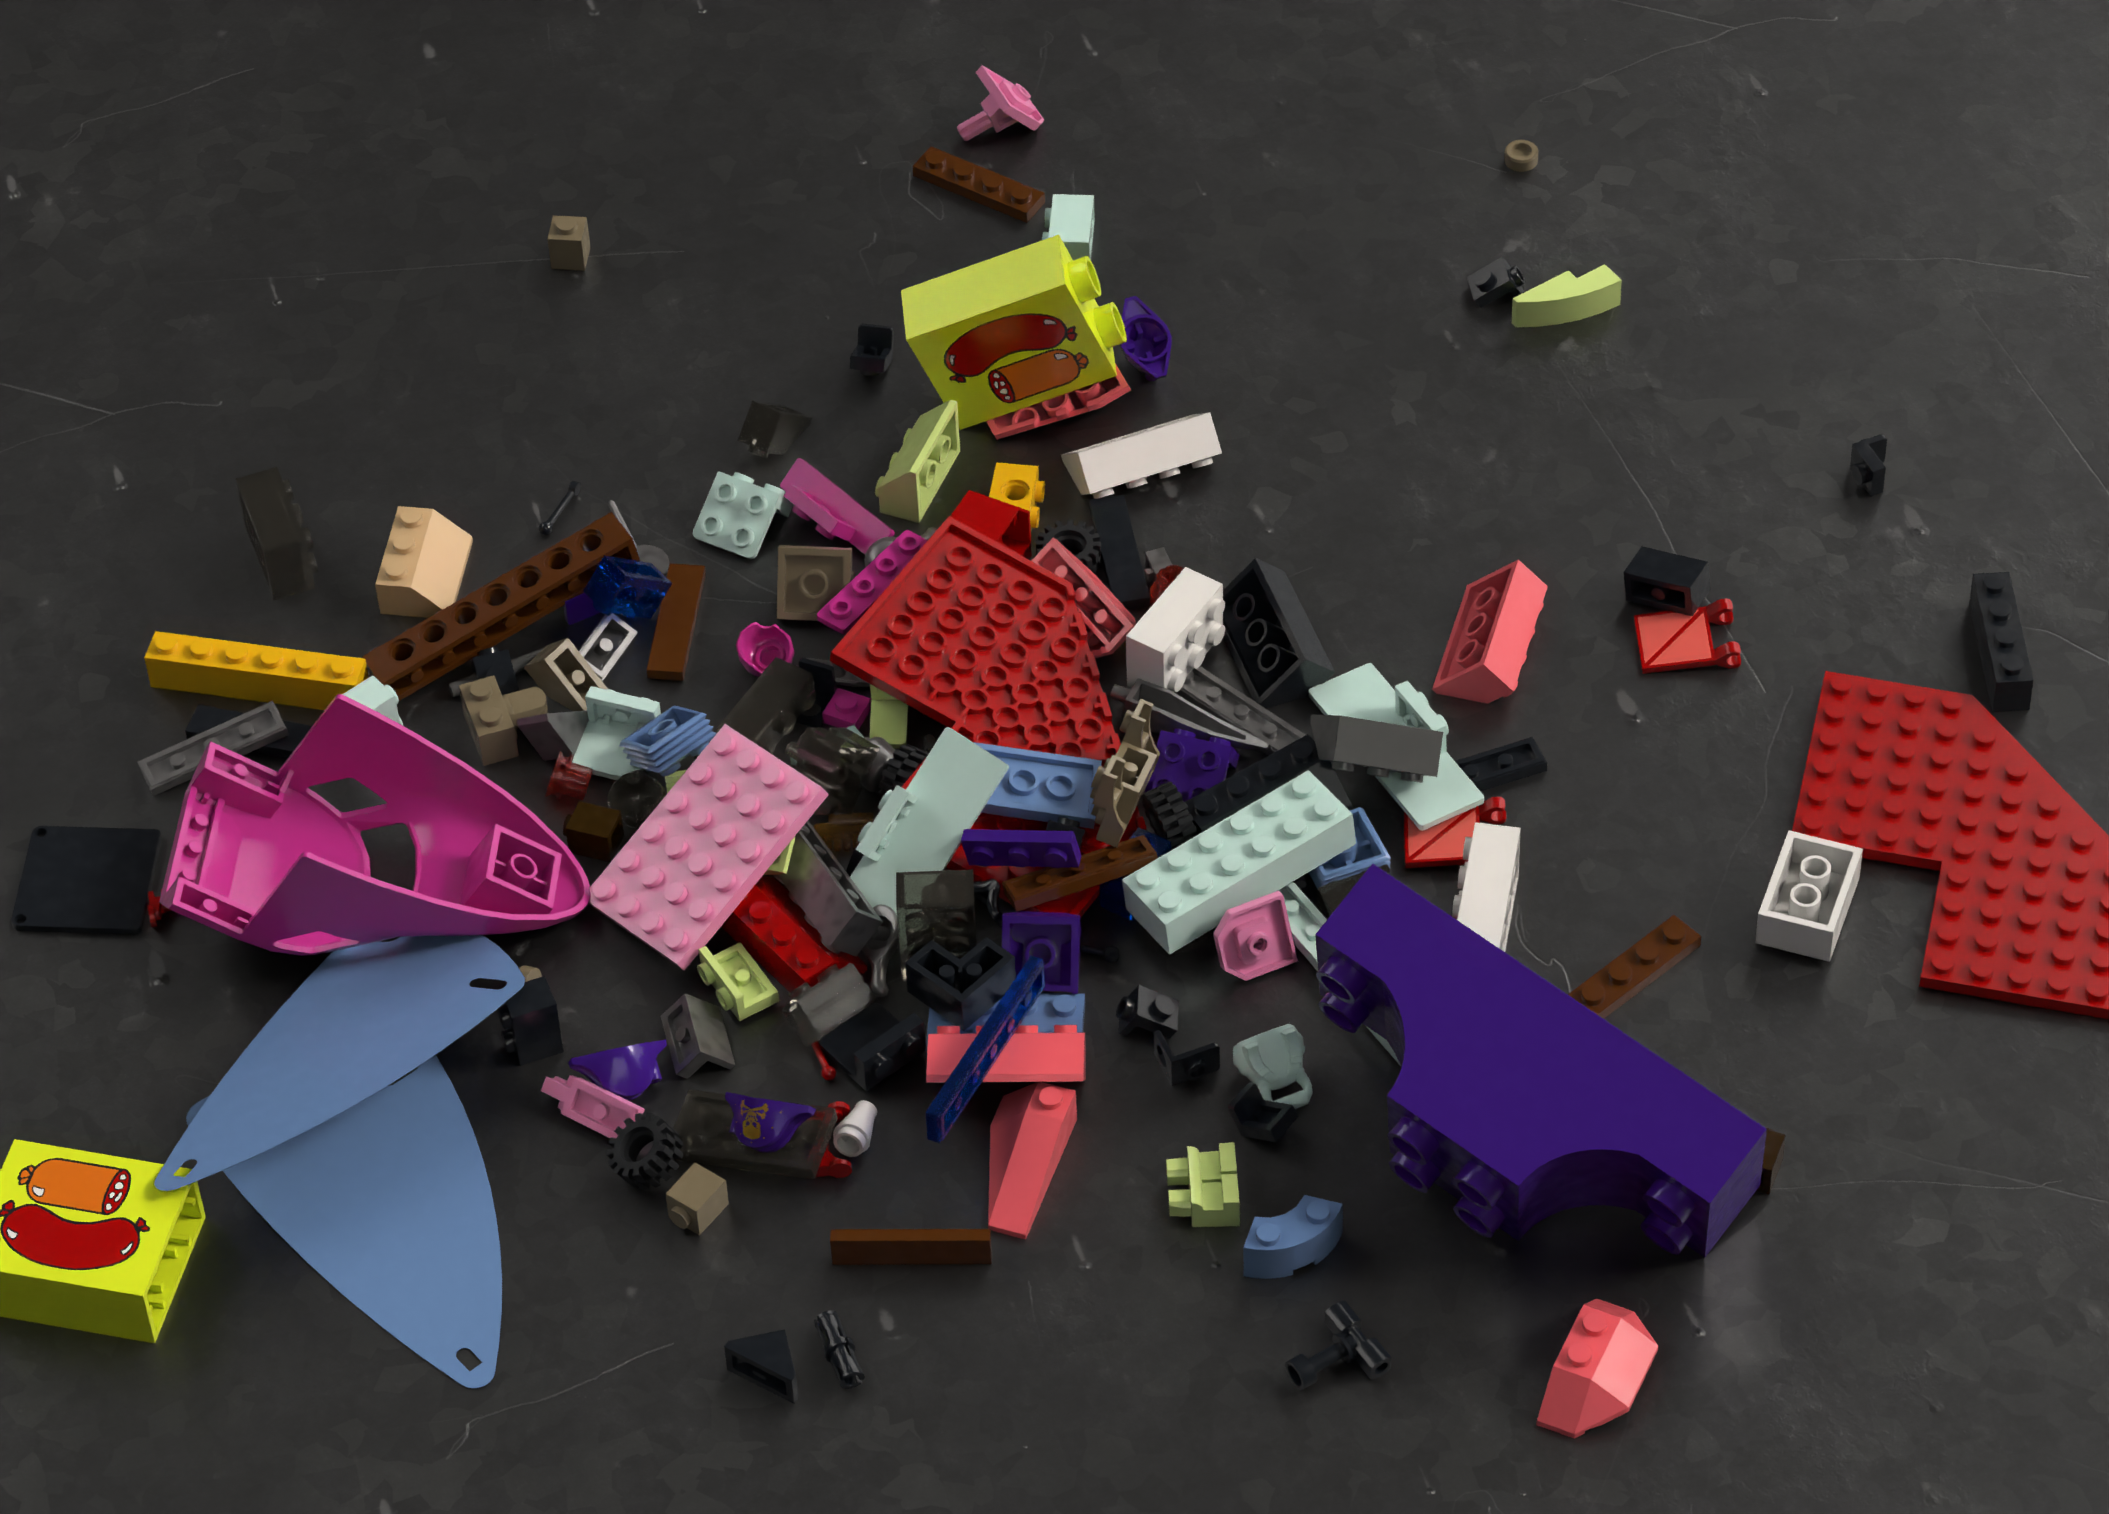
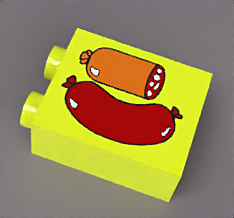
[901,235,1127,430]
[0,1139,206,1343]

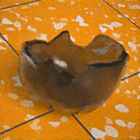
[607,770,666,829]

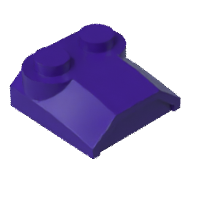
[1002,911,1081,994]

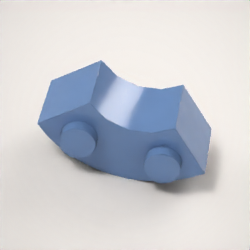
[1243,1195,1343,1279]

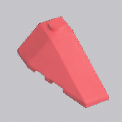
[986,363,1131,440]
[988,1082,1077,1240]

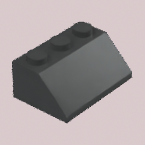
[1310,715,1443,783]

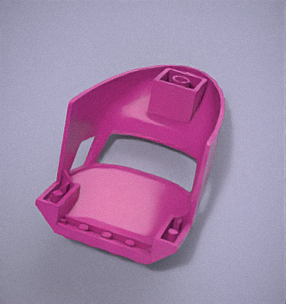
[159,694,591,956]

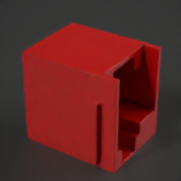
[949,490,1032,560]

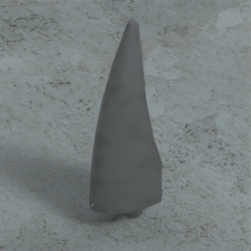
[1110,678,1269,750]

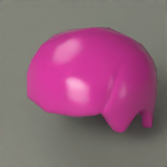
[736,622,795,678]

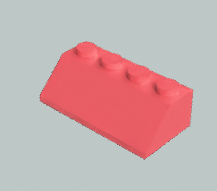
[1432,559,1548,704]
[926,1025,1086,1083]

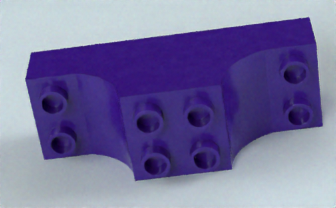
[1315,863,1767,1258]

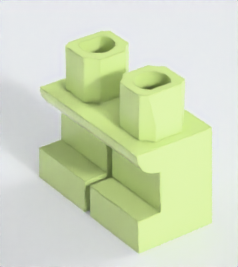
[1166,1142,1240,1227]

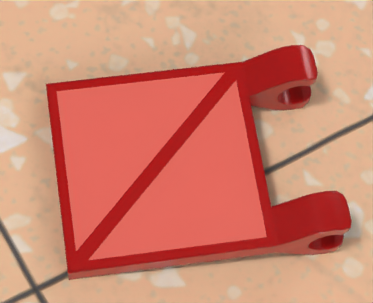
[1634,598,1741,674]
[1404,796,1506,868]

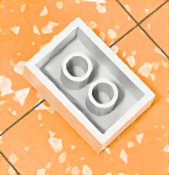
[1126,567,1225,692]
[1755,830,1863,962]

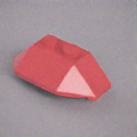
[1032,537,1136,658]
[1536,1298,1658,1439]

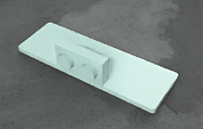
[1308,663,1484,831]
[850,727,1009,938]

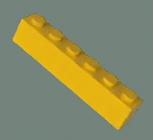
[144,631,369,710]

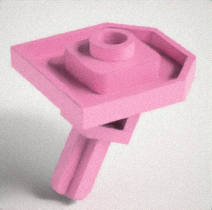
[957,65,1044,141]
[1213,890,1298,981]

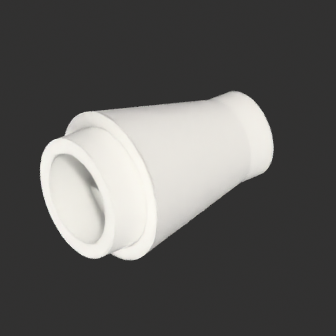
[833,1100,877,1157]

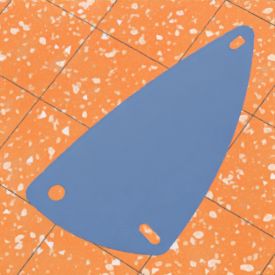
[154,935,525,1191]
[186,1055,502,1389]

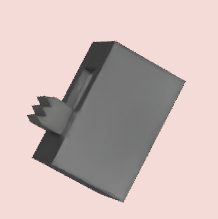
[1145,547,1175,588]

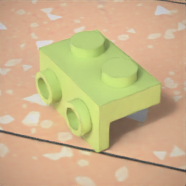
[697,942,779,1021]

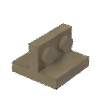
[777,545,855,621]

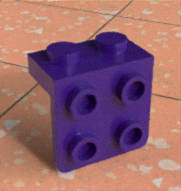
[1144,729,1240,802]

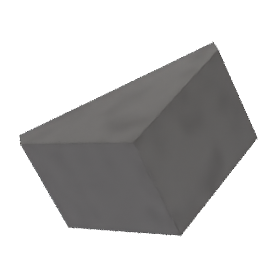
[517,710,589,761]

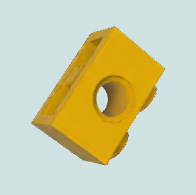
[989,462,1045,530]

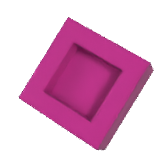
[822,688,871,730]

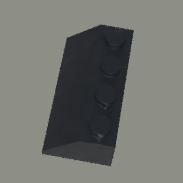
[1223,558,1335,708]
[1186,734,1353,835]

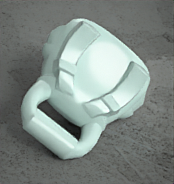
[1233,1024,1313,1109]

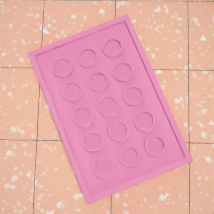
[588,724,829,971]

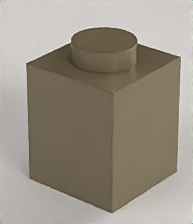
[547,215,591,271]
[666,1163,729,1235]

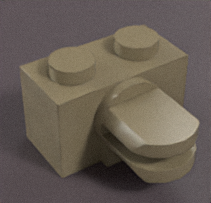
[459,675,548,766]

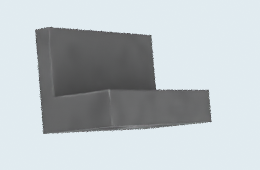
[661,994,735,1079]

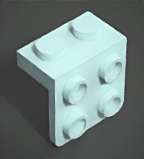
[693,471,794,559]
[569,686,661,783]

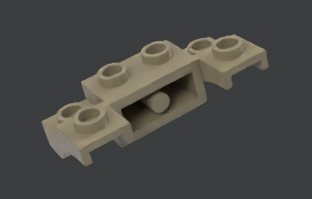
[1090,699,1160,848]

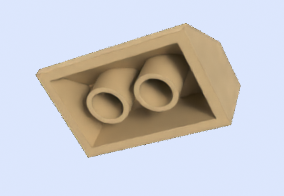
[375,506,473,618]

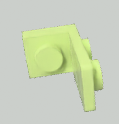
[870,684,908,749]

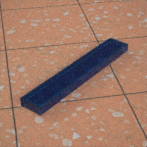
[926,956,1045,1143]

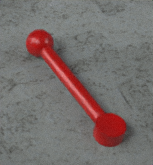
[799,1019,836,1081]

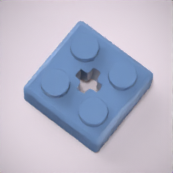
[619,705,717,776]
[1308,807,1391,896]

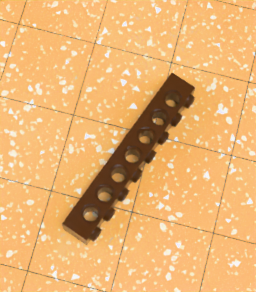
[362,512,640,701]

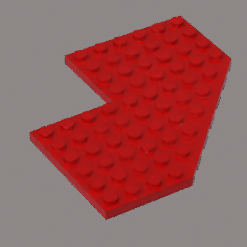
[830,516,1147,918]
[1792,671,2109,1019]

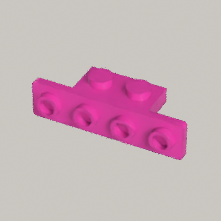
[780,458,895,555]
[817,530,928,634]

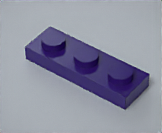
[961,829,1082,868]

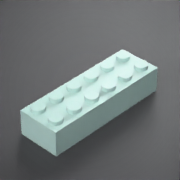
[1122,770,1356,955]

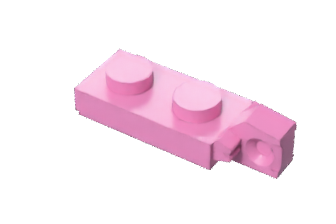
[541,1075,645,1139]

